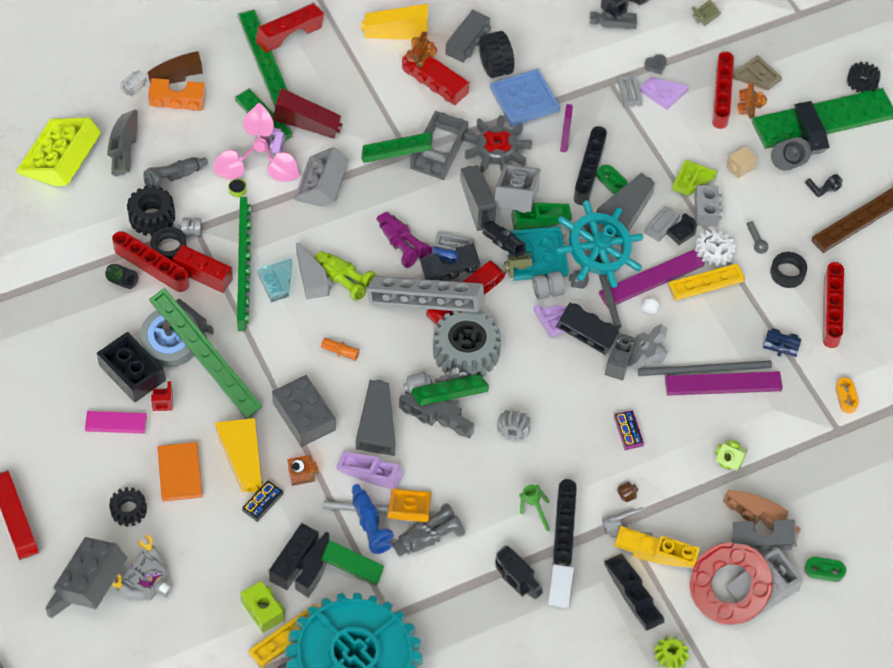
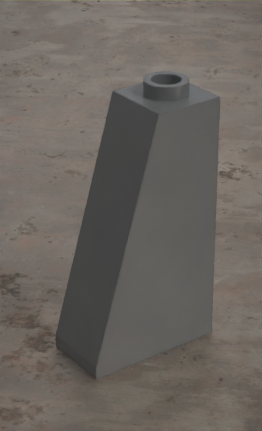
[460,165,496,231]
[596,173,655,237]
[356,380,396,456]

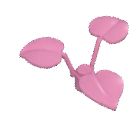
[213,103,300,182]

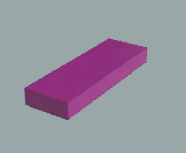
[560,104,573,152]

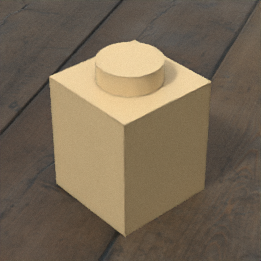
[727,146,757,178]

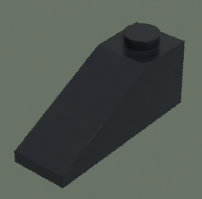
[794,101,830,155]

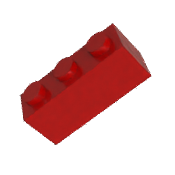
[173,245,233,293]

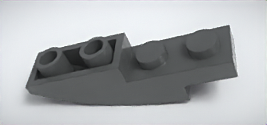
[107,109,138,177]
[399,395,474,439]

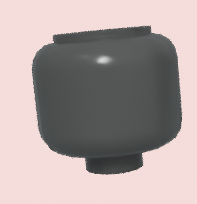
[568,270,589,289]

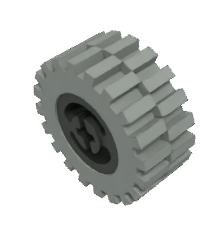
[433,311,501,378]

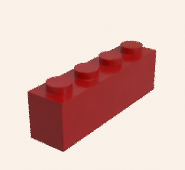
[402,46,469,106]

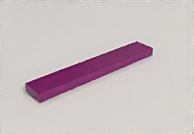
[599,249,705,308]
[664,371,783,396]

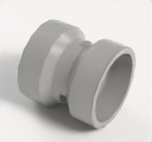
[182,218,202,236]

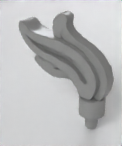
[435,368,467,382]

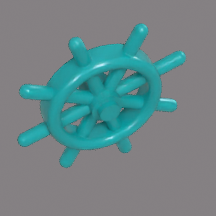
[555,200,644,288]

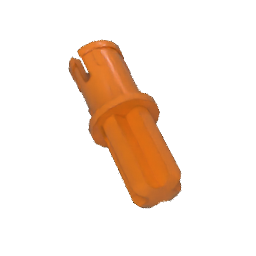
[321,338,360,361]

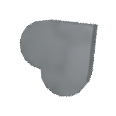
[644,54,667,75]

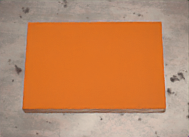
[157,442,202,502]

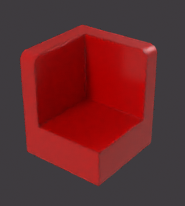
[151,381,173,411]

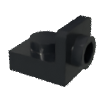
[667,213,697,246]

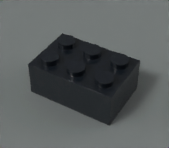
[96,331,166,403]

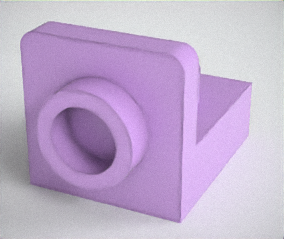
[268,128,286,156]

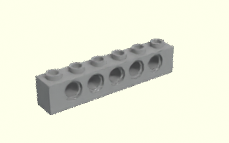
[367,276,485,313]

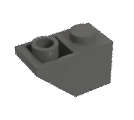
[605,332,637,381]

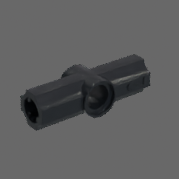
[482,221,526,258]

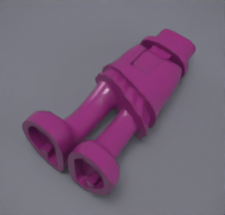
[376,212,432,268]

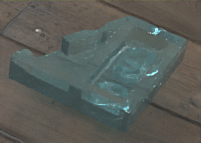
[257,258,292,303]

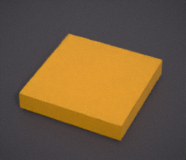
[388,488,431,522]

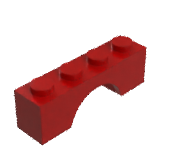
[256,3,324,53]

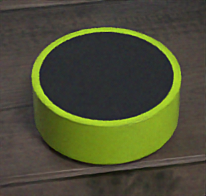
[228,179,247,197]

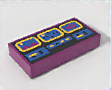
[614,410,644,450]

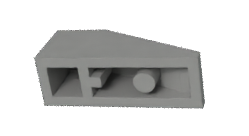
[296,243,332,299]

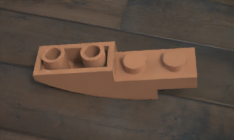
[723,490,801,538]

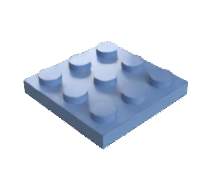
[490,69,560,127]

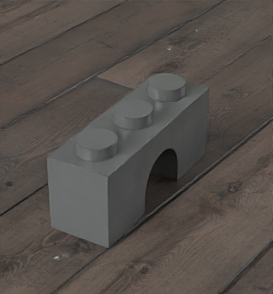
[733,519,797,551]

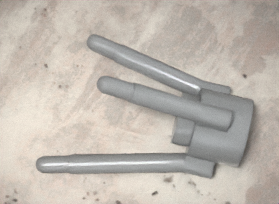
[602,507,653,537]

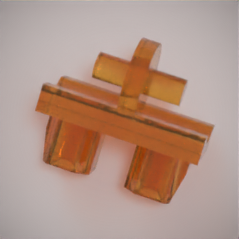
[406,32,437,67]
[737,83,767,119]

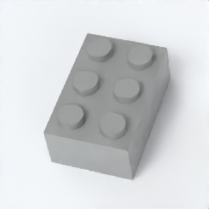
[495,164,540,213]

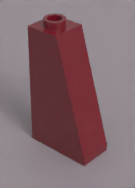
[273,88,343,139]

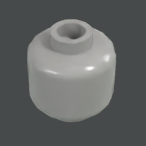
[404,372,433,395]

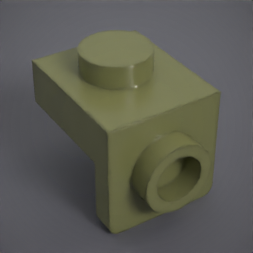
[691,0,721,26]

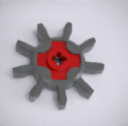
[464,115,532,173]

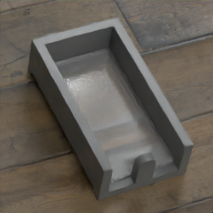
[410,111,469,180]

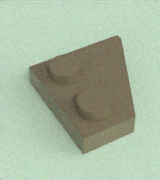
[733,55,782,90]

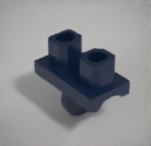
[763,328,801,357]

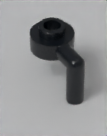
[805,174,843,197]

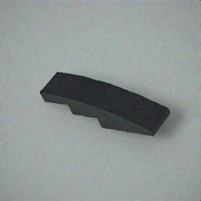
[604,553,664,631]

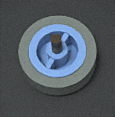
[140,309,198,367]

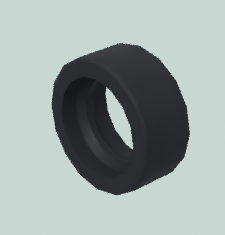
[150,227,187,261]
[770,251,808,288]

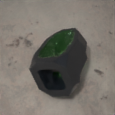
[105,264,139,289]

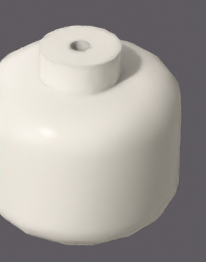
[640,296,660,315]

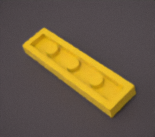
[668,263,745,301]
[248,603,320,668]

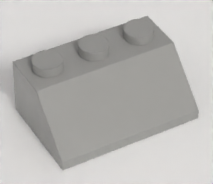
[294,147,349,207]

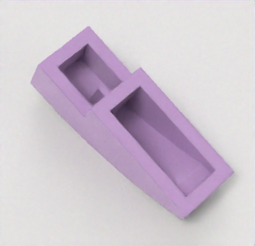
[336,451,403,489]

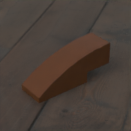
[147,51,203,84]

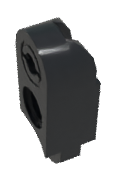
[495,545,543,599]

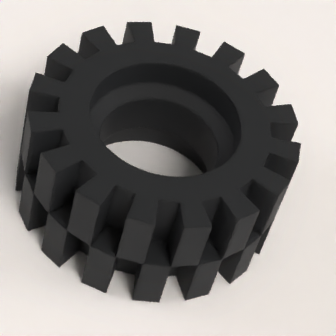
[847,61,881,93]
[109,487,147,527]

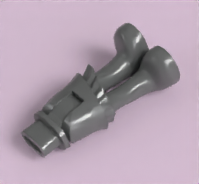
[143,157,208,188]
[392,503,465,557]

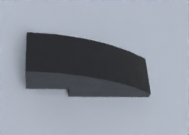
[295,531,330,598]

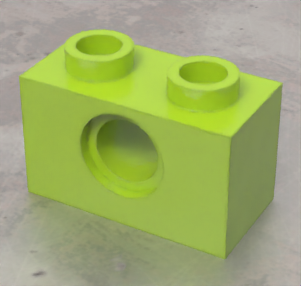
[240,581,285,633]

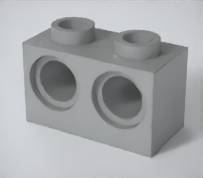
[694,185,723,227]

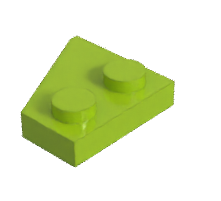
[672,160,718,196]

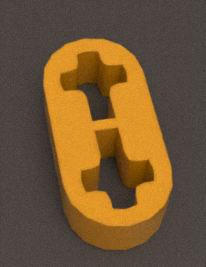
[835,377,859,414]

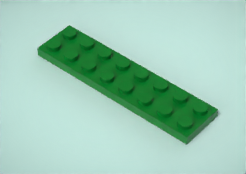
[752,88,893,149]

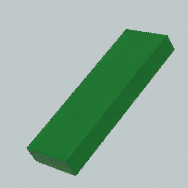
[321,540,384,586]

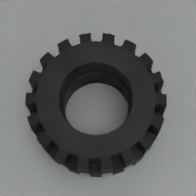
[479,30,515,79]
[127,186,175,236]

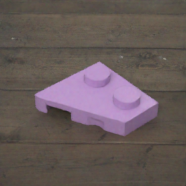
[639,77,689,110]
[533,305,567,338]

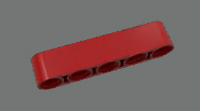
[712,51,734,129]
[112,231,189,292]
[426,261,505,325]
[823,262,844,348]
[0,470,39,561]

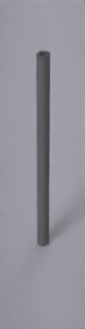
[584,225,622,329]
[638,360,772,376]

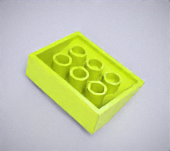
[16,117,101,186]

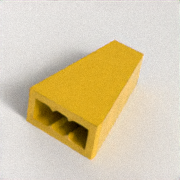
[361,4,428,40]
[215,418,262,493]

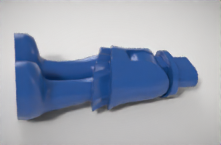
[351,484,394,554]

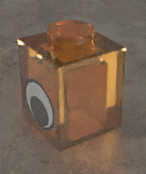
[287,455,318,486]

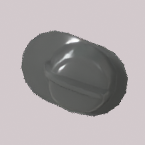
[771,137,811,171]

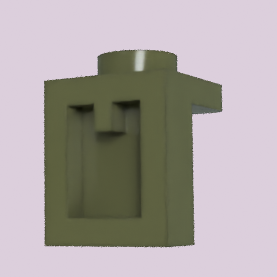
[504,253,532,278]

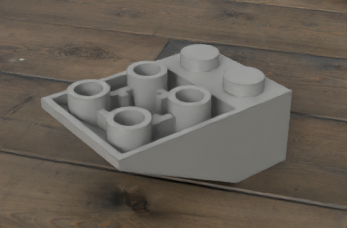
[726,548,803,613]

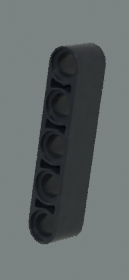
[574,126,607,206]
[552,479,577,568]

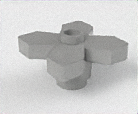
[629,324,668,370]

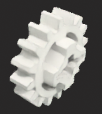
[695,229,736,267]

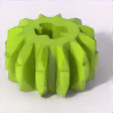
[654,635,690,668]

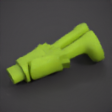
[314,251,377,301]

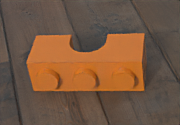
[148,78,206,111]

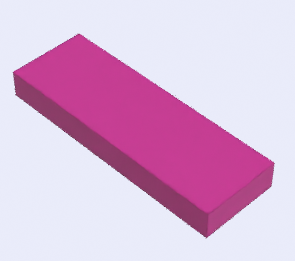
[85,411,147,434]

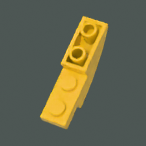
[614,526,700,567]

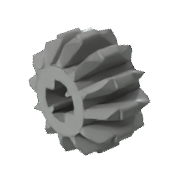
[497,409,531,440]

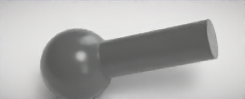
[746,221,768,254]

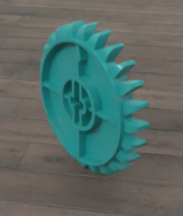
[285,593,423,668]

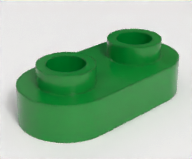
[597,165,628,194]
[804,557,846,582]

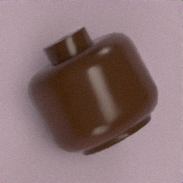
[617,481,638,502]

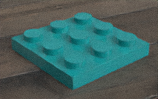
[508,227,569,281]

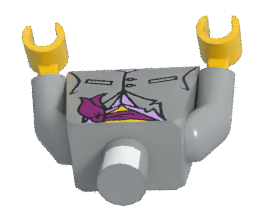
[111,535,172,601]

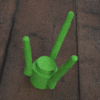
[519,485,550,531]

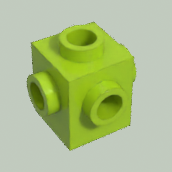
[715,439,748,471]

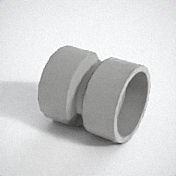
[532,271,565,300]

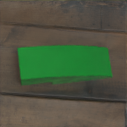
[511,202,572,230]

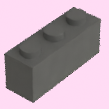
[445,9,491,63]

